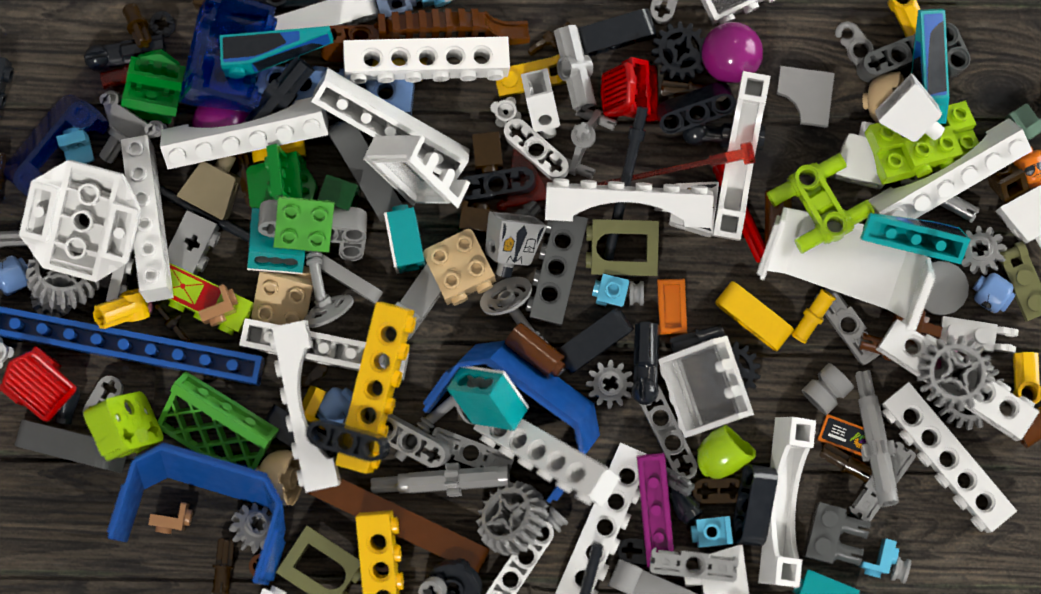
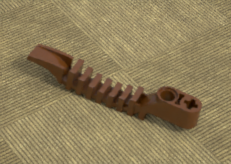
[321,8,530,62]

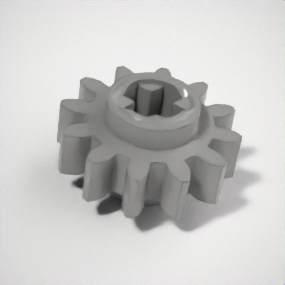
[961,226,1007,275]
[585,360,634,409]
[229,503,273,553]

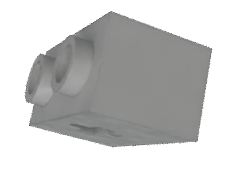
[168,210,221,276]

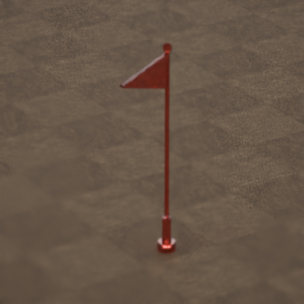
[497,134,756,211]

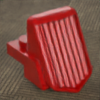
[601,57,658,121]
[0,347,77,422]

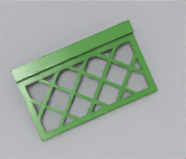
[157,371,279,470]

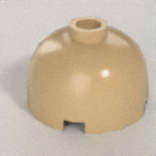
[863,72,904,123]
[256,450,302,506]

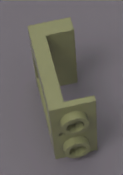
[586,219,659,276]
[276,526,361,594]

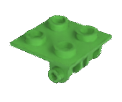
[273,196,335,252]

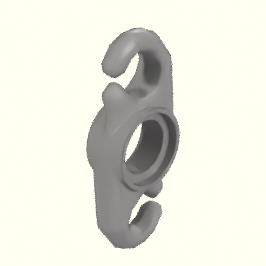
[835,21,881,67]

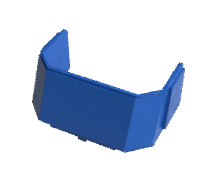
[423,341,600,503]
[107,443,286,585]

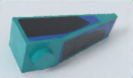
[911,9,949,124]
[220,26,333,79]
[860,213,971,264]

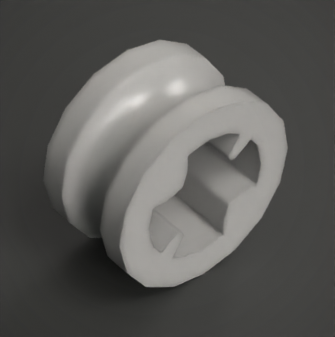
[629,281,644,306]
[545,506,568,533]
[890,556,911,584]

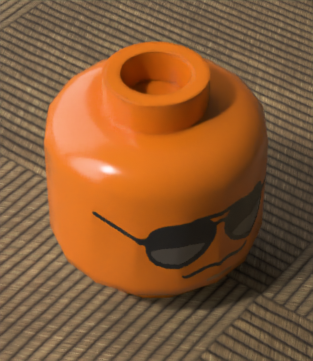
[1013,146,1041,188]

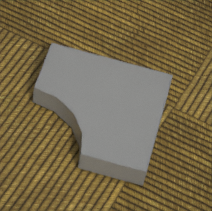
[777,66,835,128]

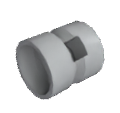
[801,363,854,415]

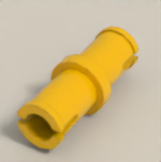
[791,289,836,344]

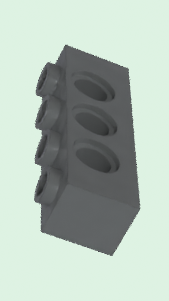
[526,215,588,327]

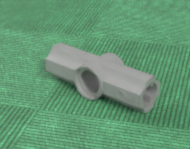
[554,25,597,111]

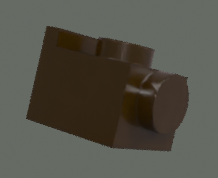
[987,163,1029,204]
[459,201,495,235]

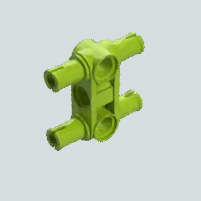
[767,153,875,254]

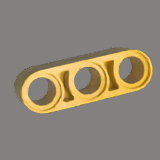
[714,281,794,352]

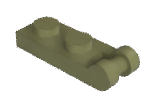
[999,241,1041,322]

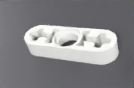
[504,119,569,180]

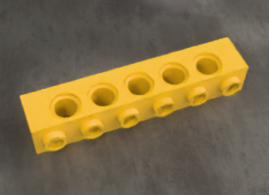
[335,302,416,474]
[356,510,404,594]

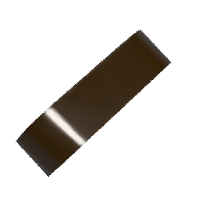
[692,478,740,504]

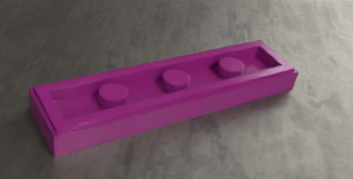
[636,453,674,567]

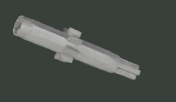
[855,370,899,507]
[371,463,510,497]

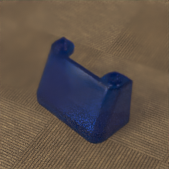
[179,0,277,112]
[4,95,109,197]

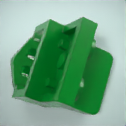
[121,49,185,124]
[246,144,319,209]

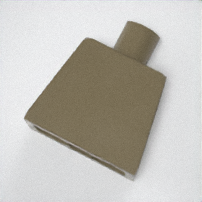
[177,155,241,220]

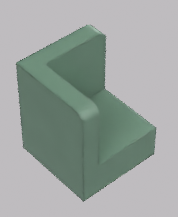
[1004,104,1041,141]

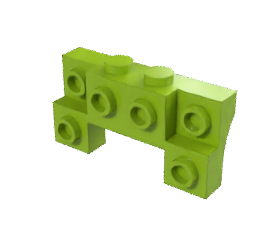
[864,101,979,185]

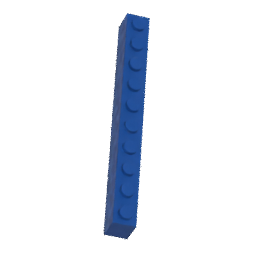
[0,307,265,386]

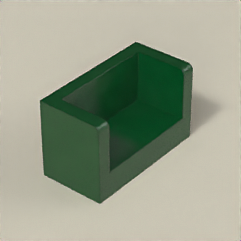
[318,174,361,211]

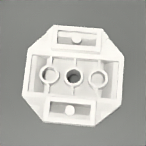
[19,160,141,282]

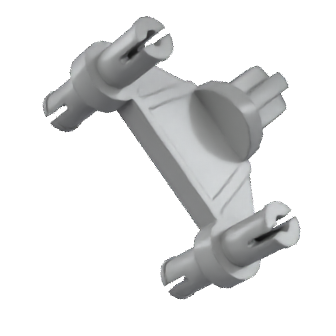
[99,90,167,164]
[554,108,617,180]

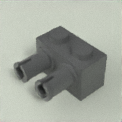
[802,502,871,566]

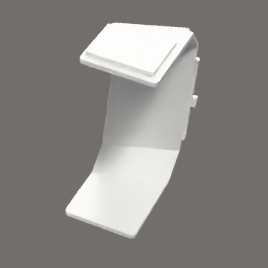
[757,207,935,332]

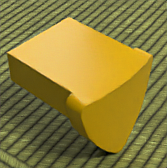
[302,385,326,431]

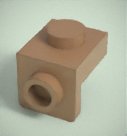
[198,284,238,326]
[149,502,193,534]

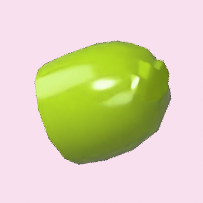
[697,425,756,479]

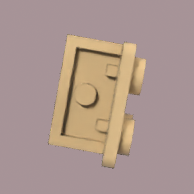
[423,229,496,306]
[251,266,314,325]

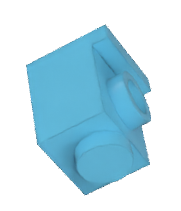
[691,516,733,548]

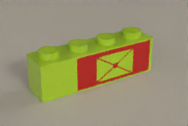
[167,263,254,336]

